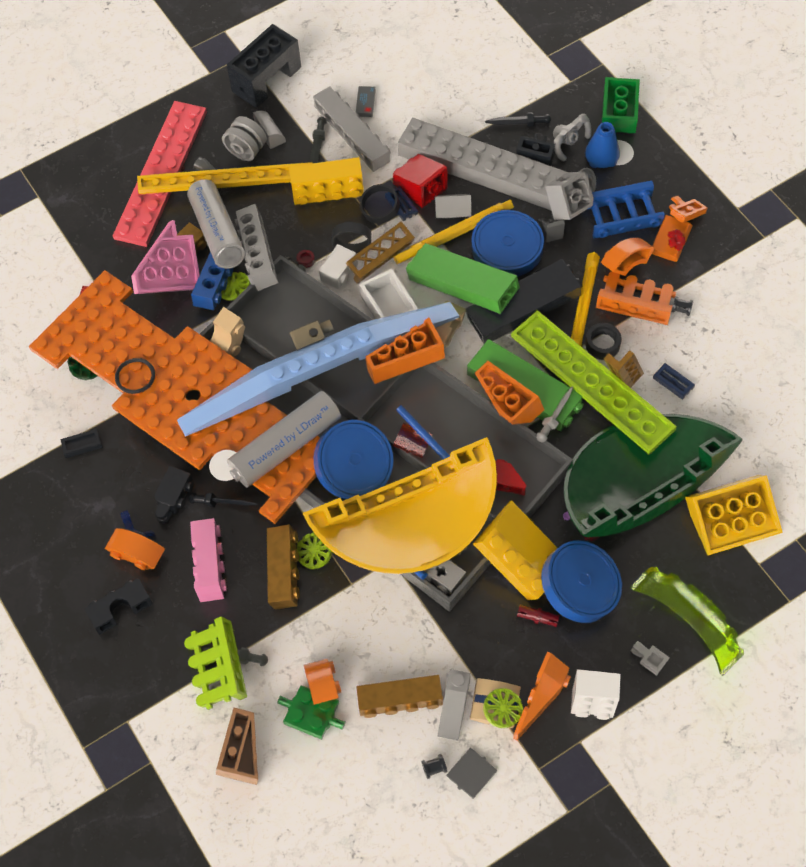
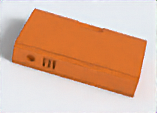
[652,215,692,262]

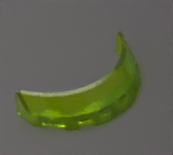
[630,567,744,676]

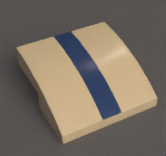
[470,678,521,728]

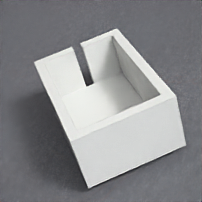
[359,269,418,319]
[571,670,620,720]

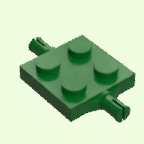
[277,685,346,740]

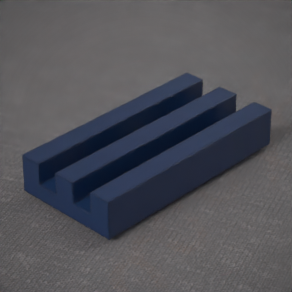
[385,186,418,222]
[653,363,695,400]

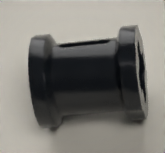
[671,296,693,316]
[421,754,448,779]

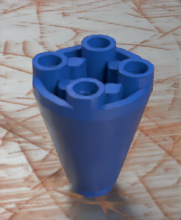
[585,122,620,168]

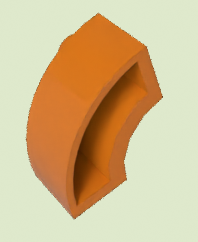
[601,238,654,276]
[105,528,165,570]
[304,658,341,705]

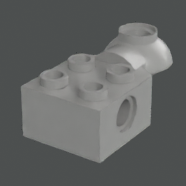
[545,168,596,220]

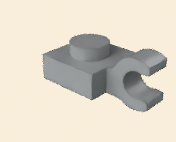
[631,641,669,676]

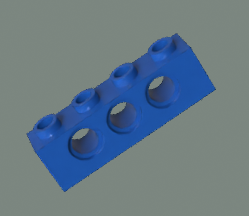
[191,252,233,310]

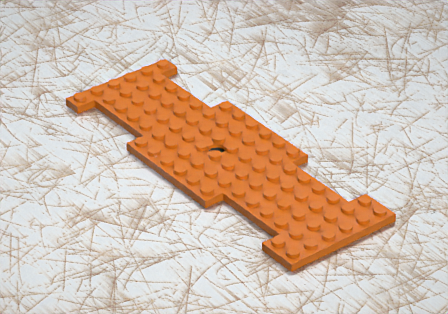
[29,270,334,524]

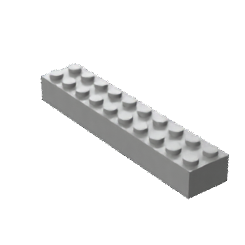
[398,117,568,211]

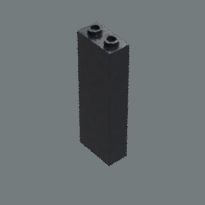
[466,259,582,344]

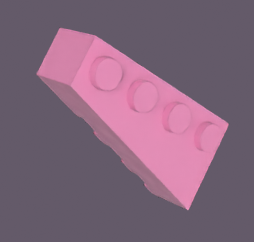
[190,518,227,602]

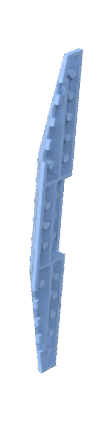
[177,302,459,437]

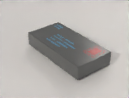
[356,86,376,117]

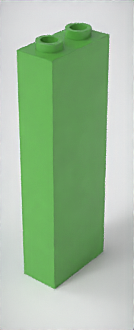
[406,243,520,314]
[467,339,584,432]

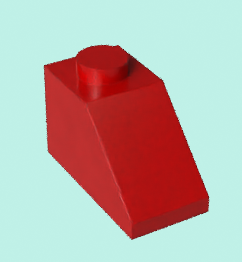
[495,459,526,496]

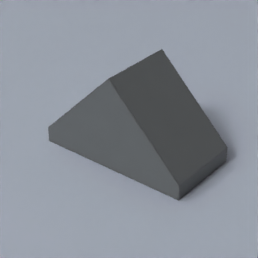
[538,215,565,242]

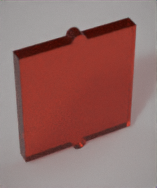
[393,422,433,458]

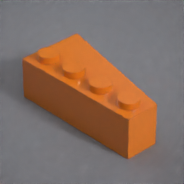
[365,318,445,384]

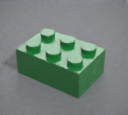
[601,77,640,133]

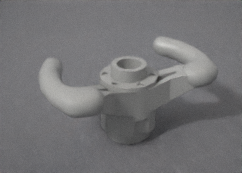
[553,114,591,161]

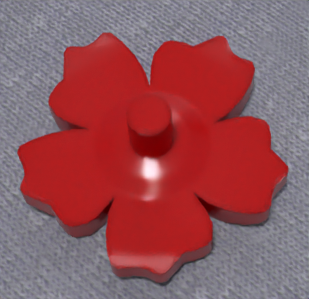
[667,229,686,251]

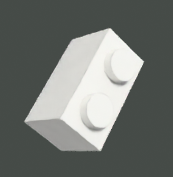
[319,244,358,289]

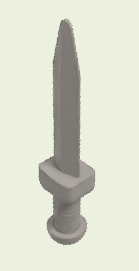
[536,386,573,442]

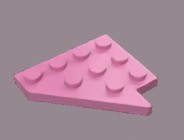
[131,220,200,294]

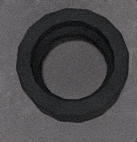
[585,323,622,360]

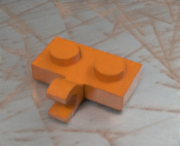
[669,196,707,223]

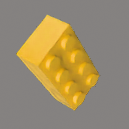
[289,157,364,205]

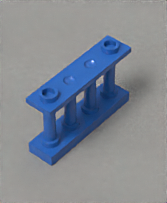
[588,181,665,238]

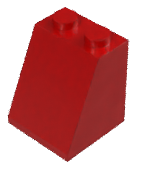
[393,154,447,208]

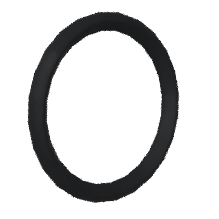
[115,358,155,394]

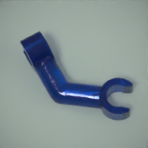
[120,510,155,537]

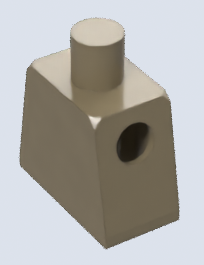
[289,319,334,350]

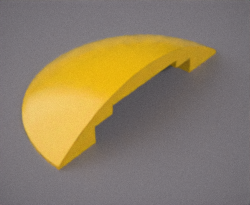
[303,437,497,574]

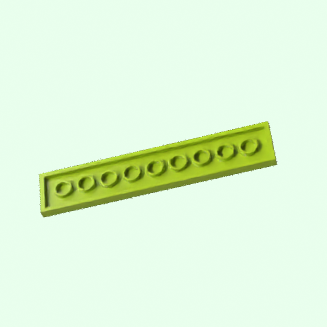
[511,310,677,454]

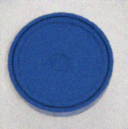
[472,210,544,277]
[313,420,393,499]
[541,540,622,623]

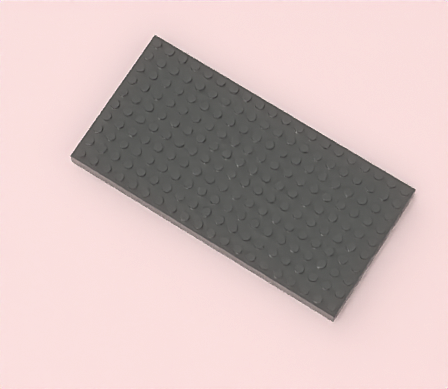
[186,255,573,612]

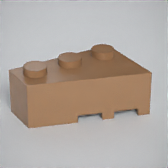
[216,707,258,785]

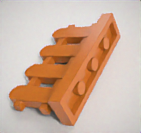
[596,271,676,325]

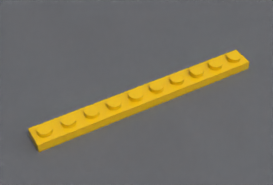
[137,162,312,194]

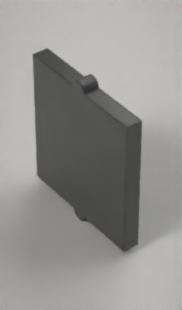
[446,747,497,799]

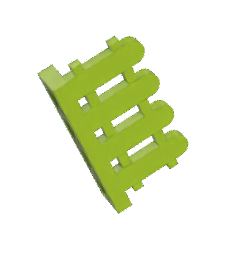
[184,617,247,710]

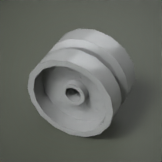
[222,116,267,161]

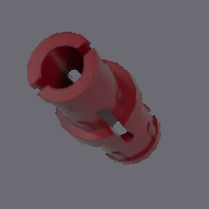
[517,604,560,627]

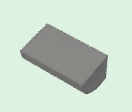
[253,111,286,149]
[435,194,472,218]

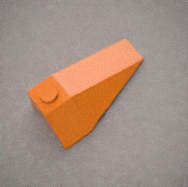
[475,361,544,424]
[513,652,571,740]

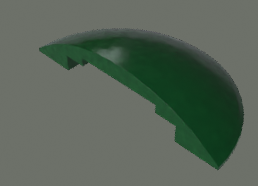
[564,414,742,537]

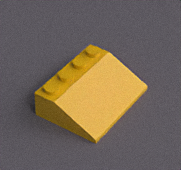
[685,475,783,555]
[473,500,557,600]

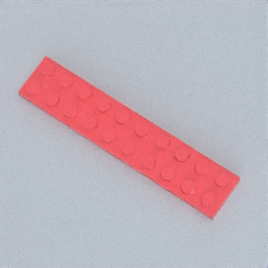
[113,101,207,247]

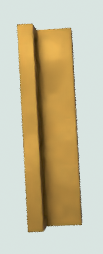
[346,221,415,284]
[604,350,644,388]

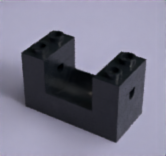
[227,24,301,108]

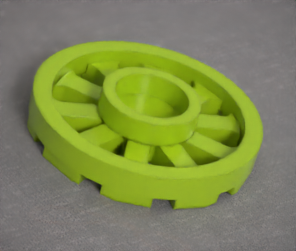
[221,272,251,301]
[297,532,333,569]
[483,688,523,728]

